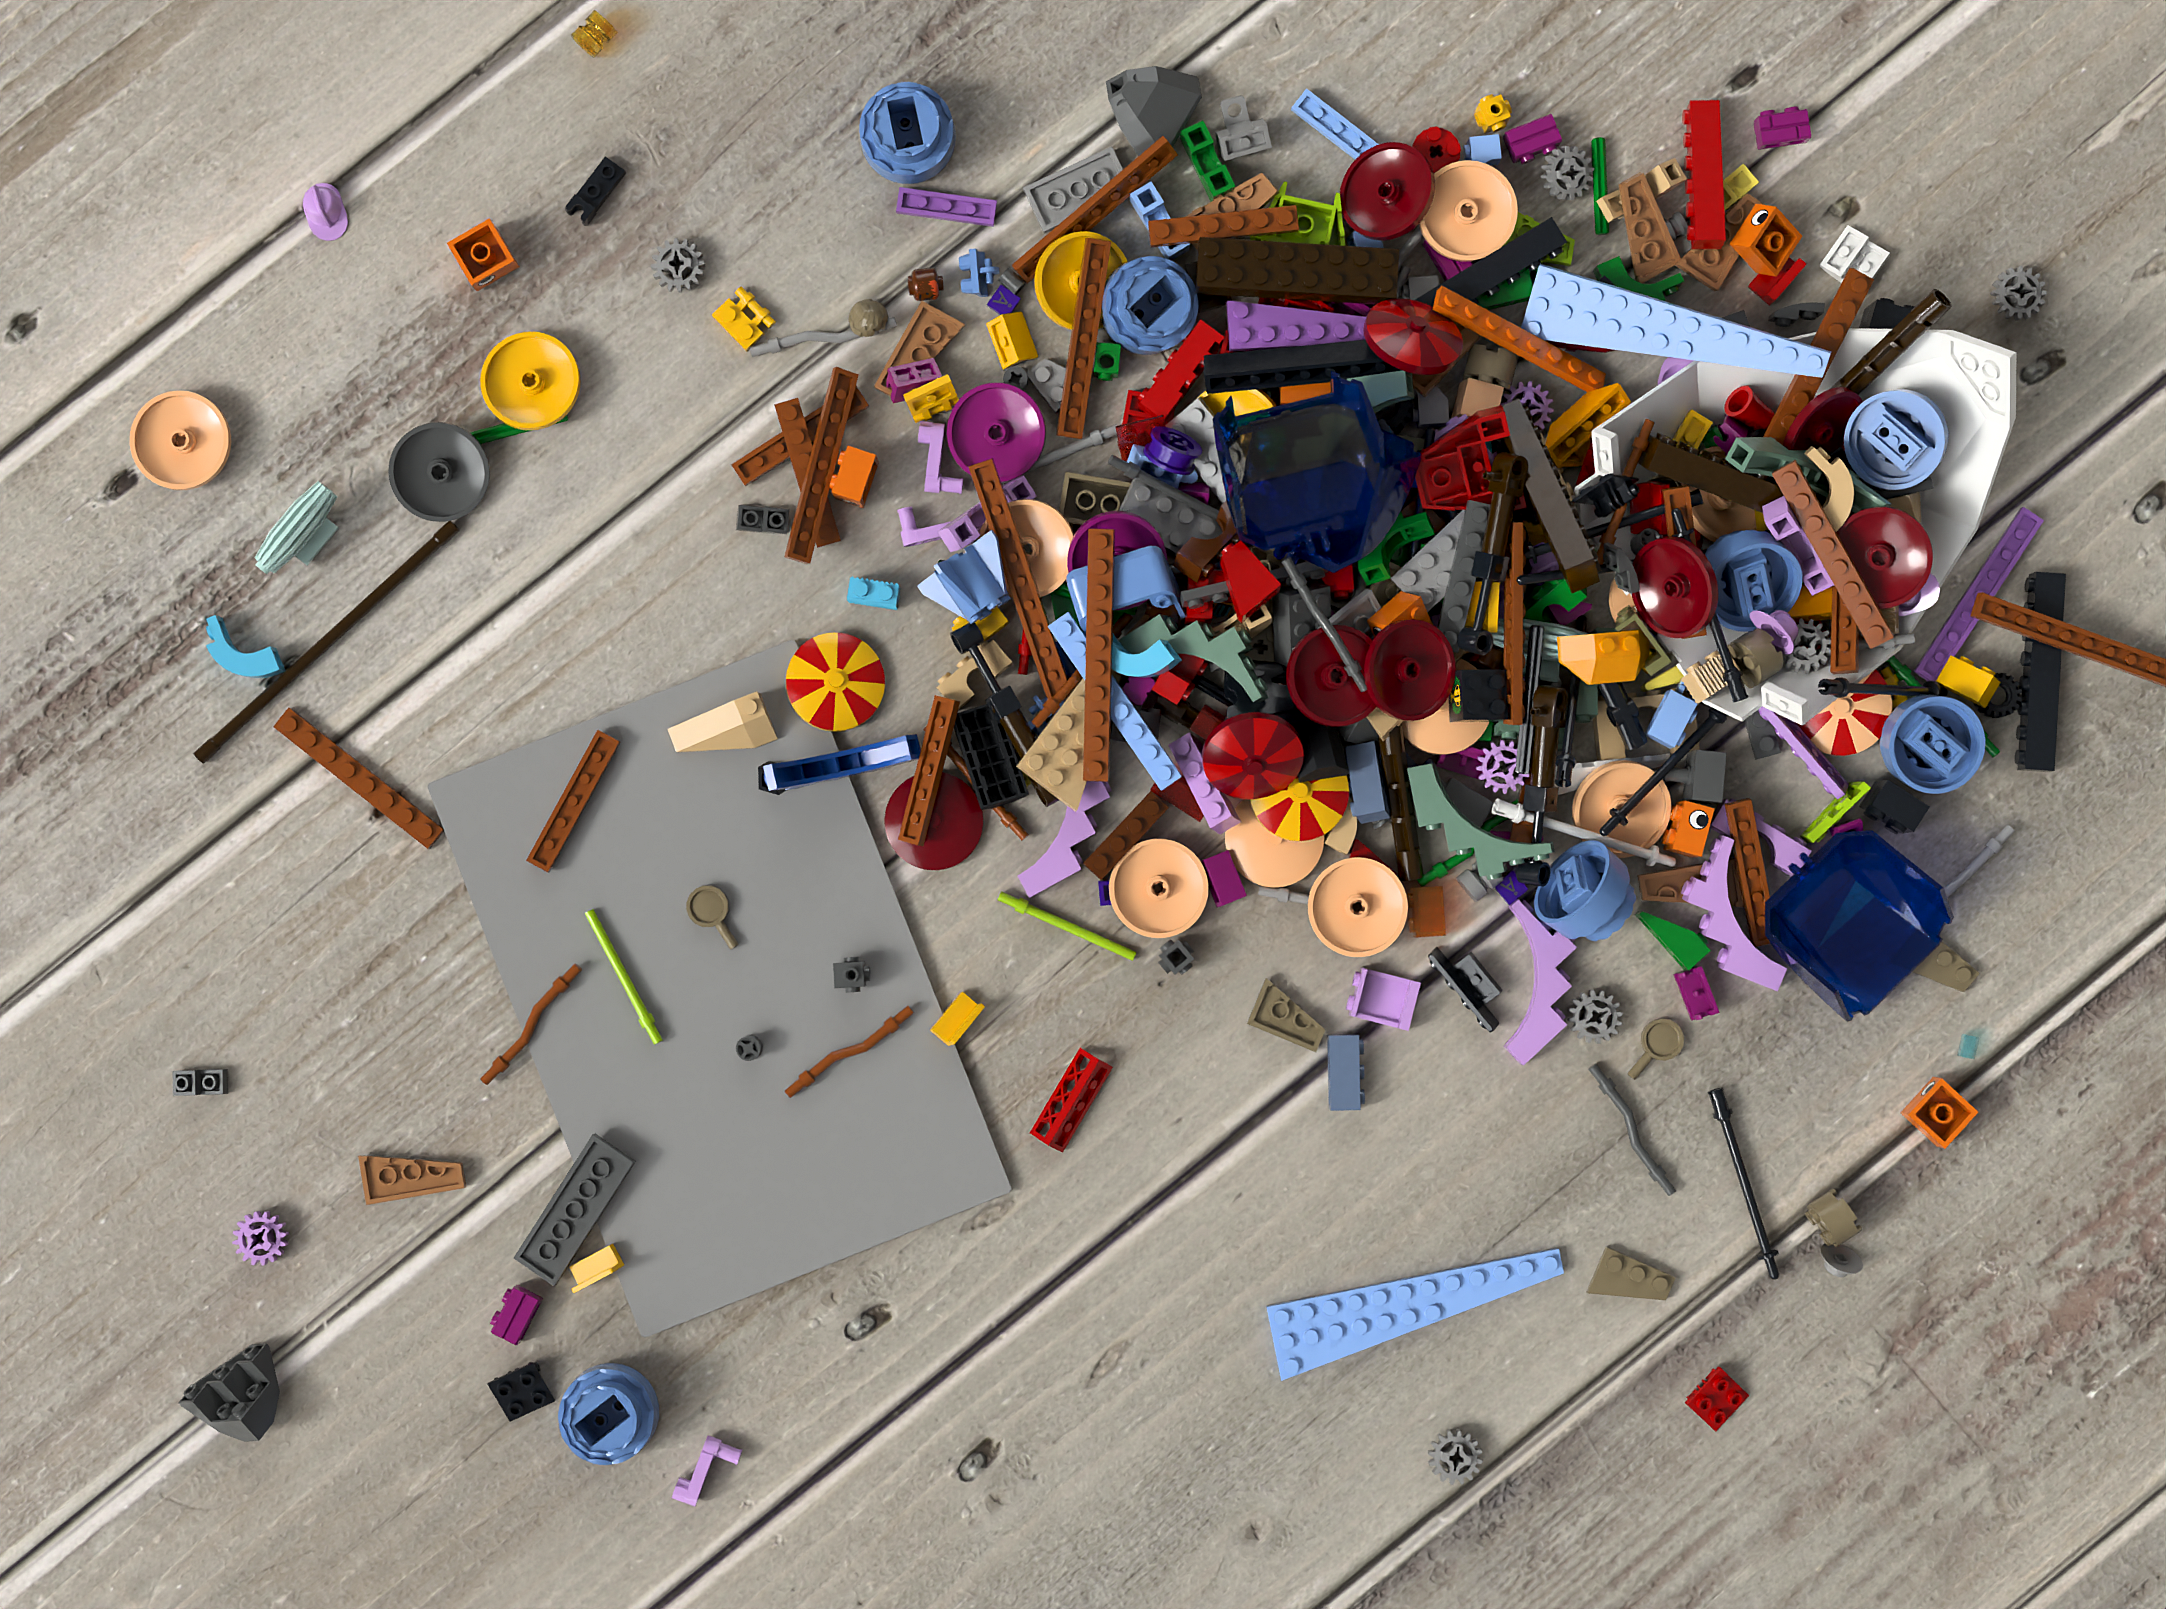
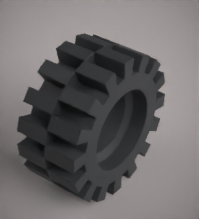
[1974,673,2022,718]

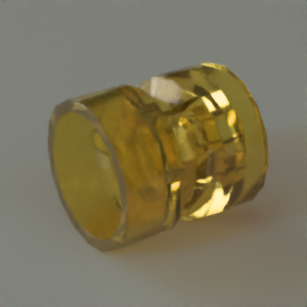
[570,10,618,58]

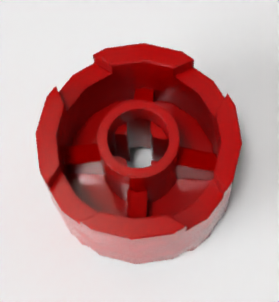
[1412,126,1461,174]

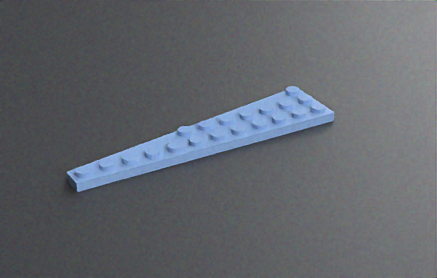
[1521,264,1831,378]
[1266,1248,1564,1381]

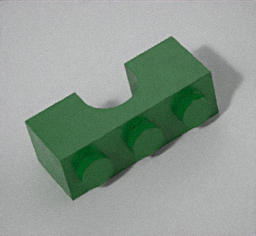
[1180,120,1236,202]
[1523,579,1587,623]

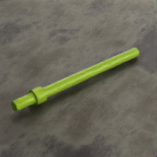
[997,891,1136,961]
[585,909,663,1045]

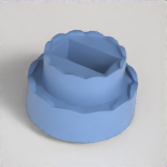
[859,82,956,184]
[1100,256,1199,355]
[1844,389,1949,490]
[1705,530,1802,632]
[1880,694,1985,794]
[1534,840,1636,941]
[558,1363,659,1465]

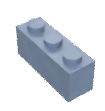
[1345,741,1390,824]
[1327,1034,1365,1111]

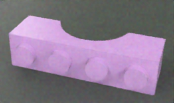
[937,475,1037,552]
[1762,496,1834,596]
[1168,733,1241,834]
[1710,798,1811,877]

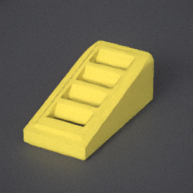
[1640,665,1684,692]

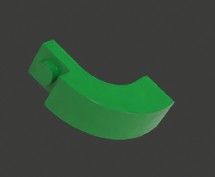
[1593,256,1684,301]
[1358,512,1435,585]

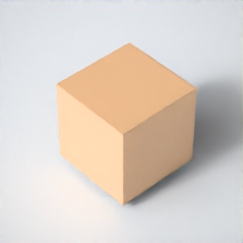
[1451,378,1504,418]

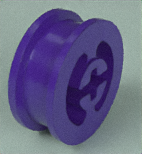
[1143,427,1203,475]

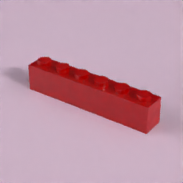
[1682,100,1726,249]

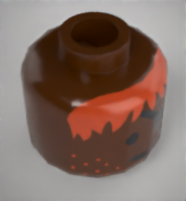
[908,268,944,301]
[1469,645,1504,670]

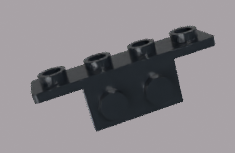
[1428,947,1502,1033]

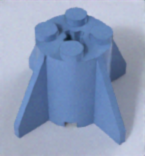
[917,530,1011,624]

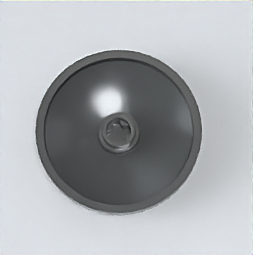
[388,422,490,522]

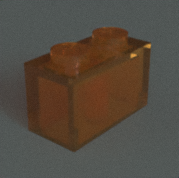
[1406,886,1446,938]

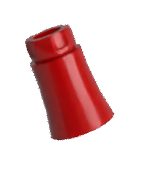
[1724,386,1775,431]

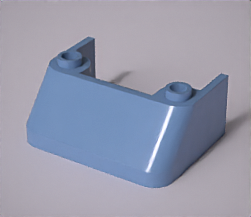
[1066,546,1186,636]

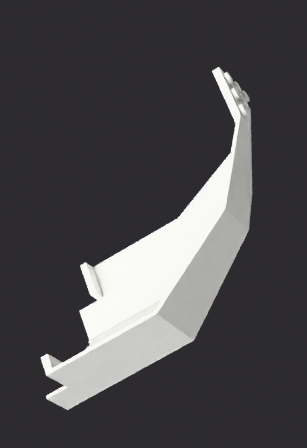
[1575,328,2017,725]

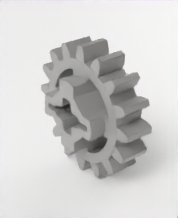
[1541,146,1594,200]
[651,238,705,293]
[1990,266,2047,321]
[1783,618,1831,674]
[1567,990,1623,1044]
[1428,1429,1483,1485]

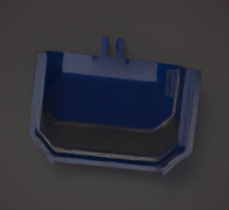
[1212,371,1388,556]

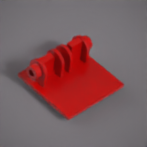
[1685,1366,1749,1432]

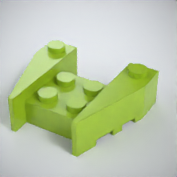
[1250,181,1345,246]

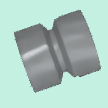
[1456,861,1503,902]

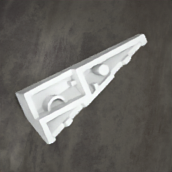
[1554,753,1670,795]

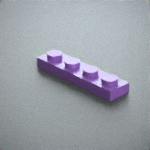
[896,187,997,227]

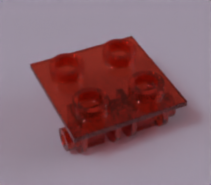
[1115,415,1166,462]

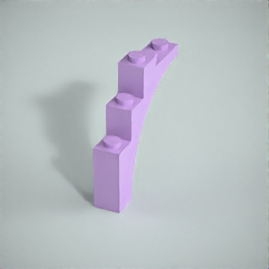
[1018,781,1112,898]
[1681,834,1787,991]
[1504,900,1577,1065]

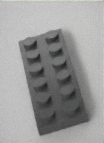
[514,1133,636,1286]

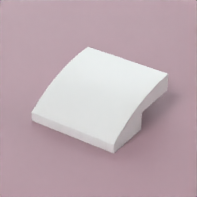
[1820,225,1890,283]

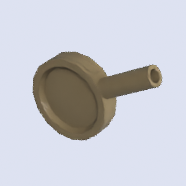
[686,886,739,950]
[1627,1018,1684,1080]

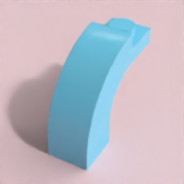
[206,615,285,678]
[1112,634,1182,678]

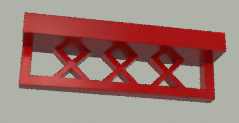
[1030,1048,1113,1153]

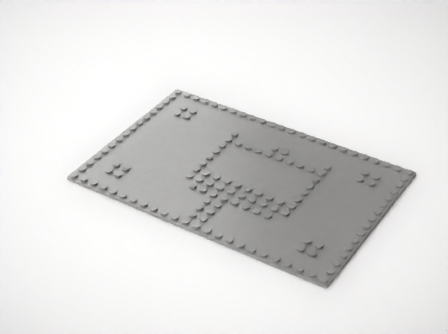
[428,640,1011,1337]

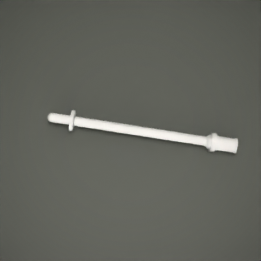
[1492,798,1676,866]

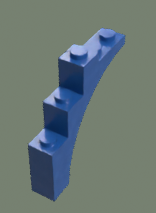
[763,734,921,791]

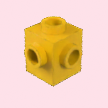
[1474,94,1512,134]

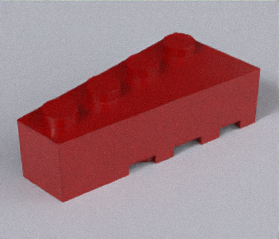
[1138,319,1224,425]

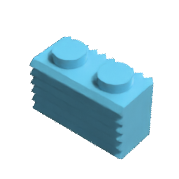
[847,576,901,610]

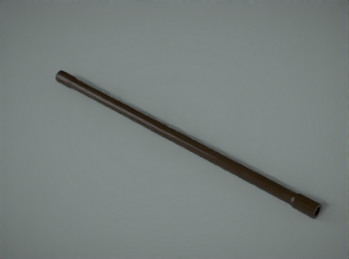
[193,521,460,764]

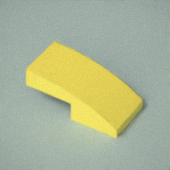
[1723,163,1759,211]

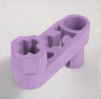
[918,421,963,494]
[897,507,975,547]
[672,1435,743,1507]

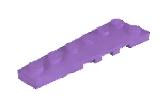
[1226,301,1367,351]

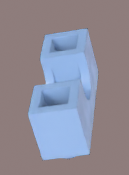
[1463,134,1502,165]
[1130,182,1190,261]

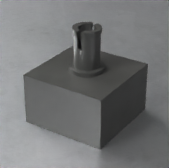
[1663,750,1727,804]

